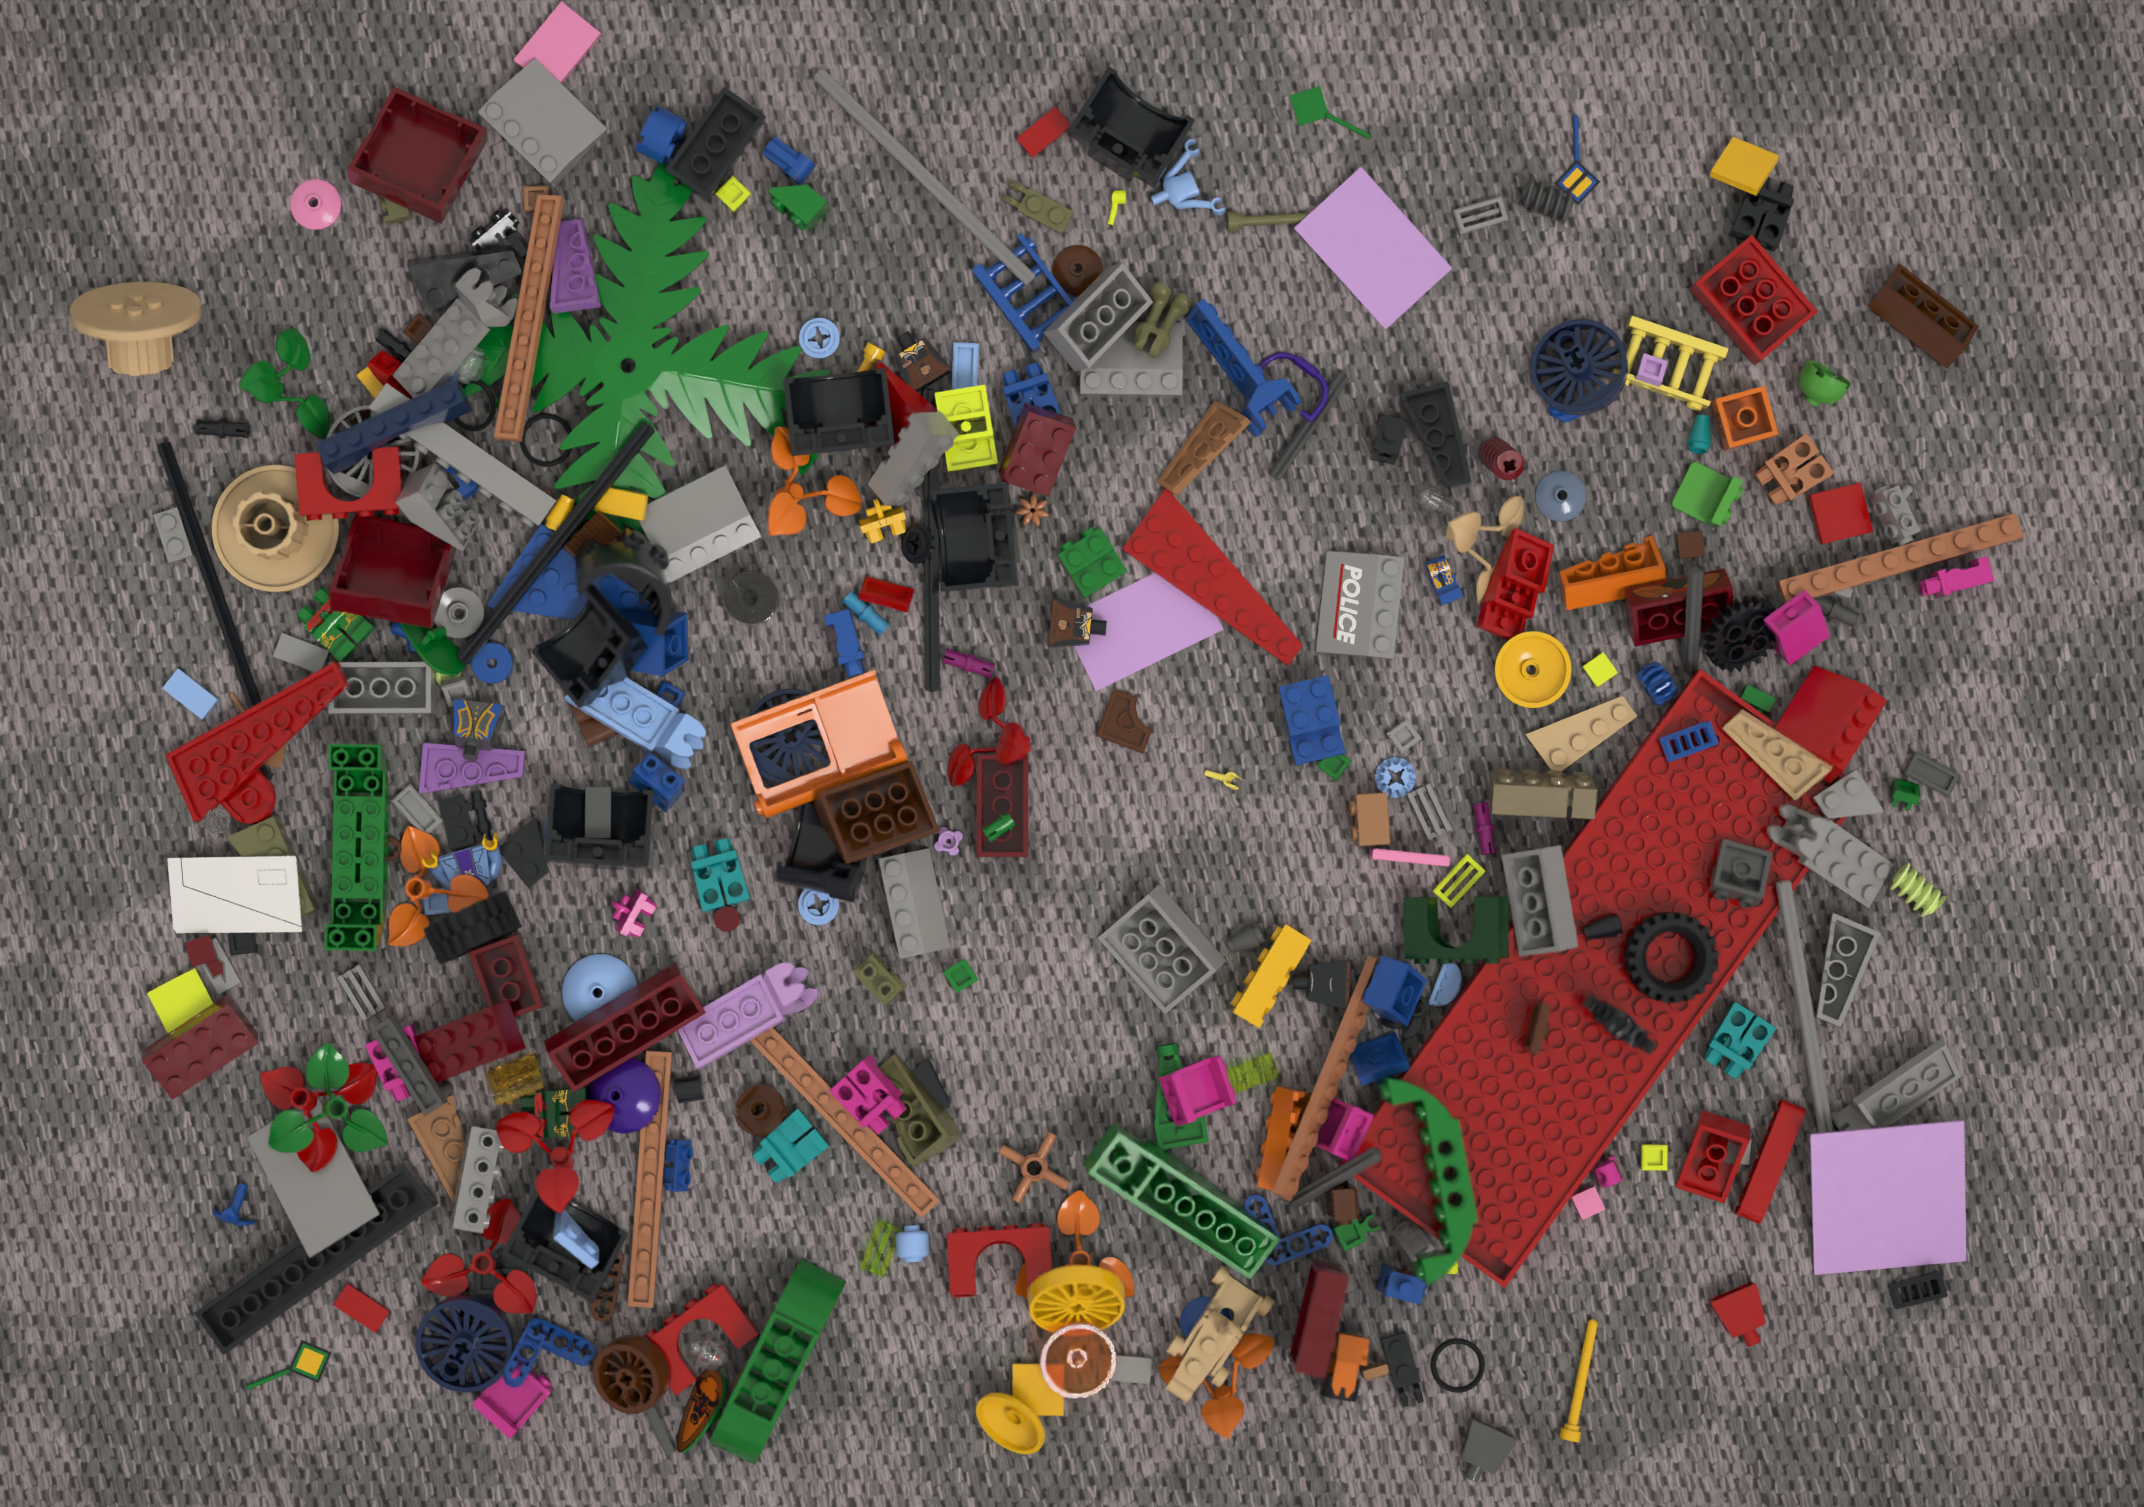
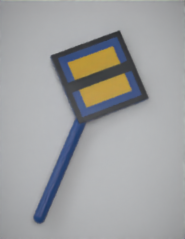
[1555,114,1600,205]

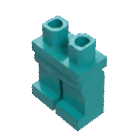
[691,838,752,912]
[1703,1000,1777,1079]
[752,1108,830,1183]

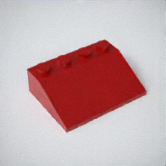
[1689,235,1818,365]
[1773,665,1887,783]

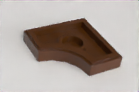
[1096,689,1152,754]

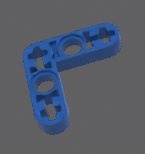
[1244,1194,1333,1266]
[503,1318,596,1388]

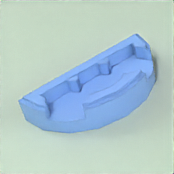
[1428,962,1463,1007]

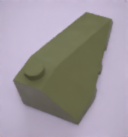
[879,1054,963,1167]

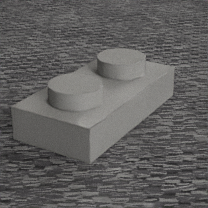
[153,507,194,564]

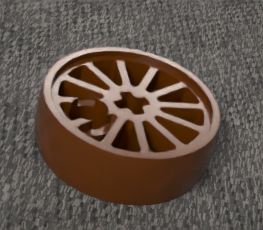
[593,1335,671,1414]

